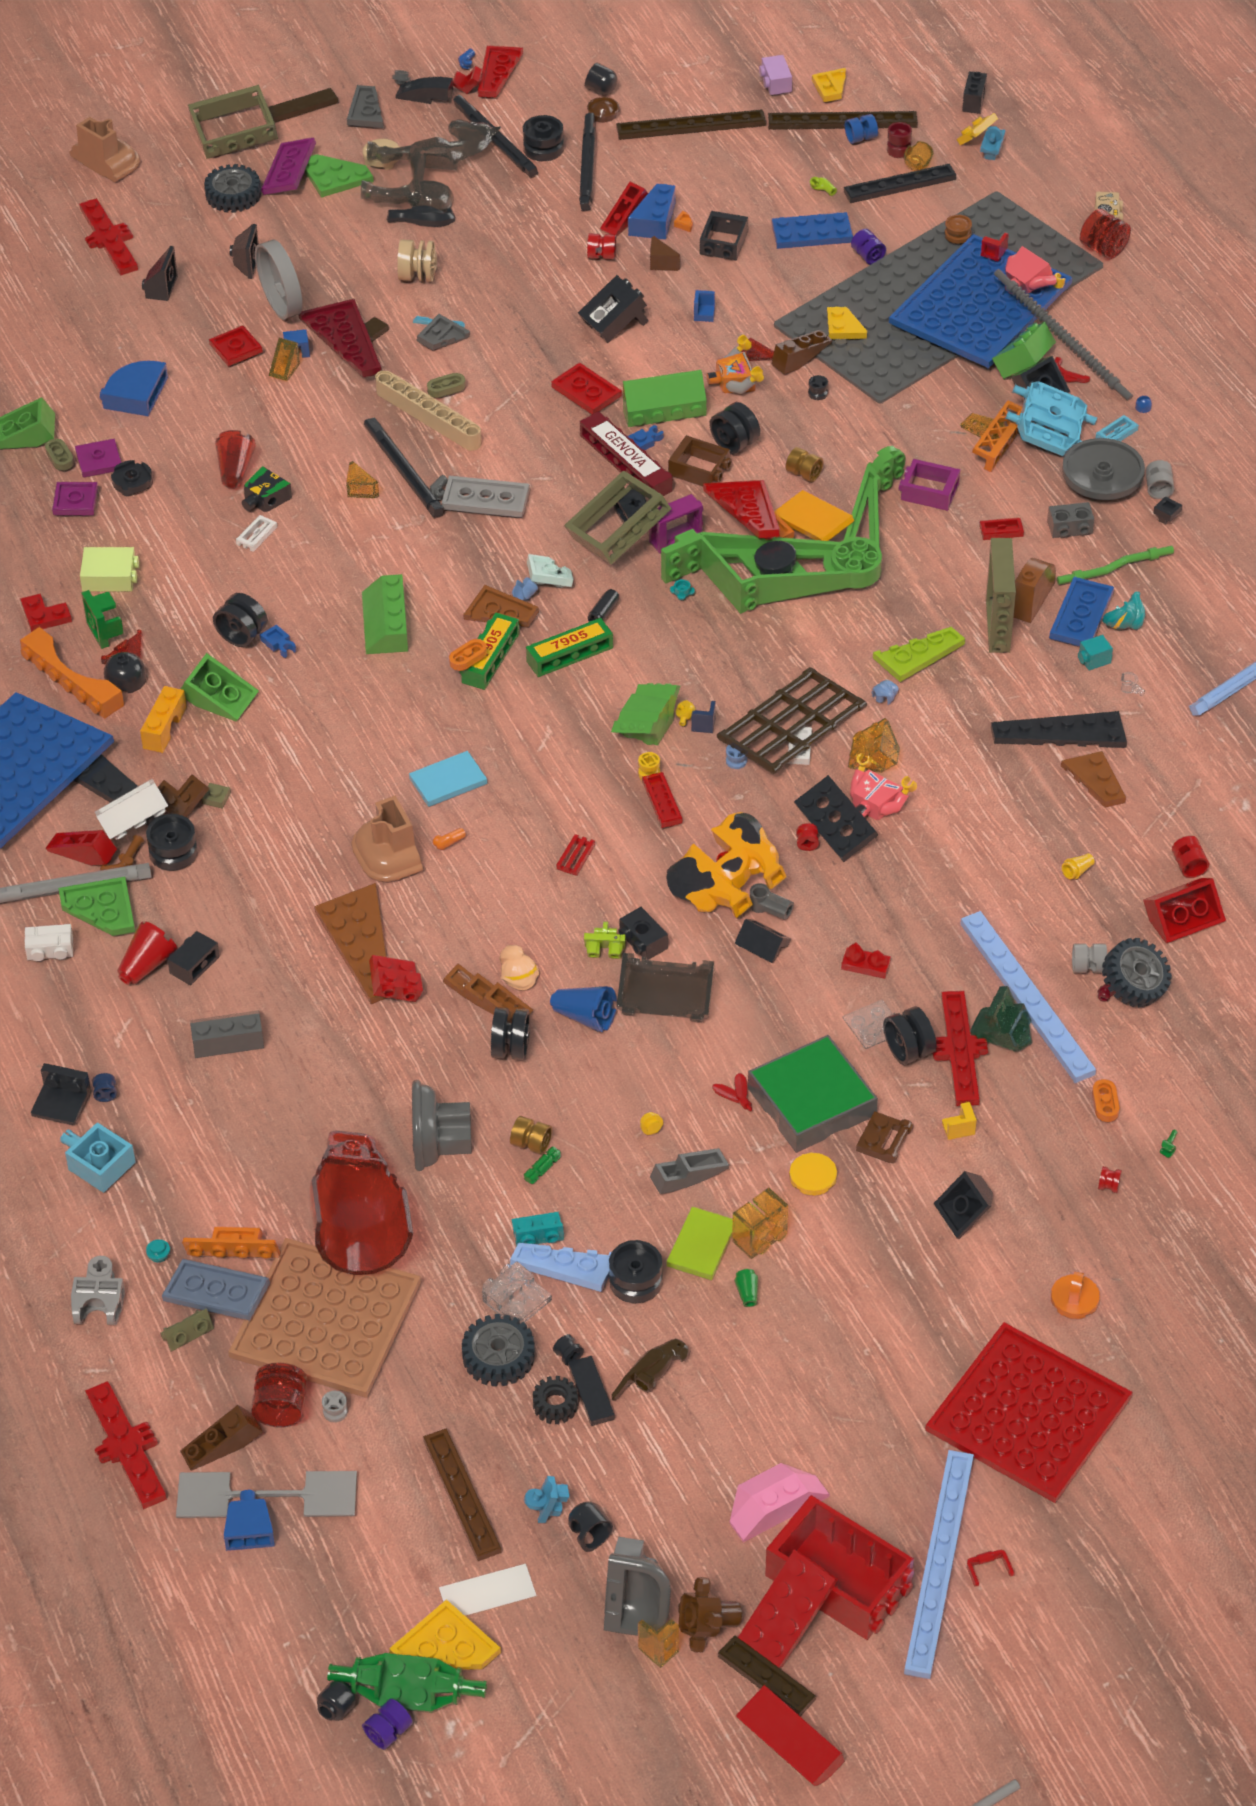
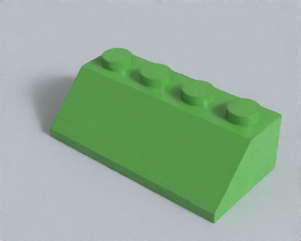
[623,370,706,427]
[362,574,408,654]

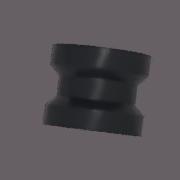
[808,375,828,400]
[553,1334,584,1366]

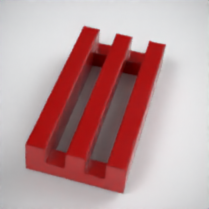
[979,517,1024,540]
[556,834,595,876]

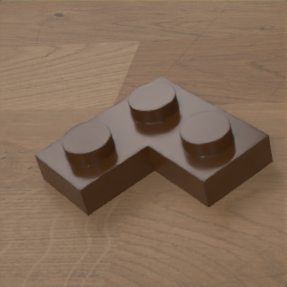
[158,774,210,817]

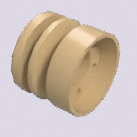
[397,240,437,282]

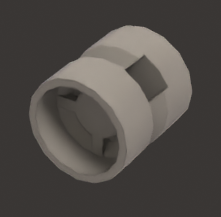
[1146,460,1174,499]
[1072,944,1107,973]

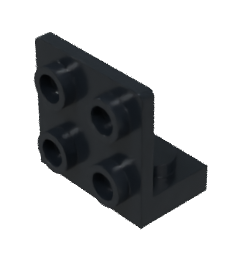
[31,1063,91,1125]

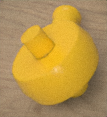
[676,700,695,726]

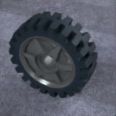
[204,164,261,213]
[1102,938,1172,1007]
[462,1314,535,1387]

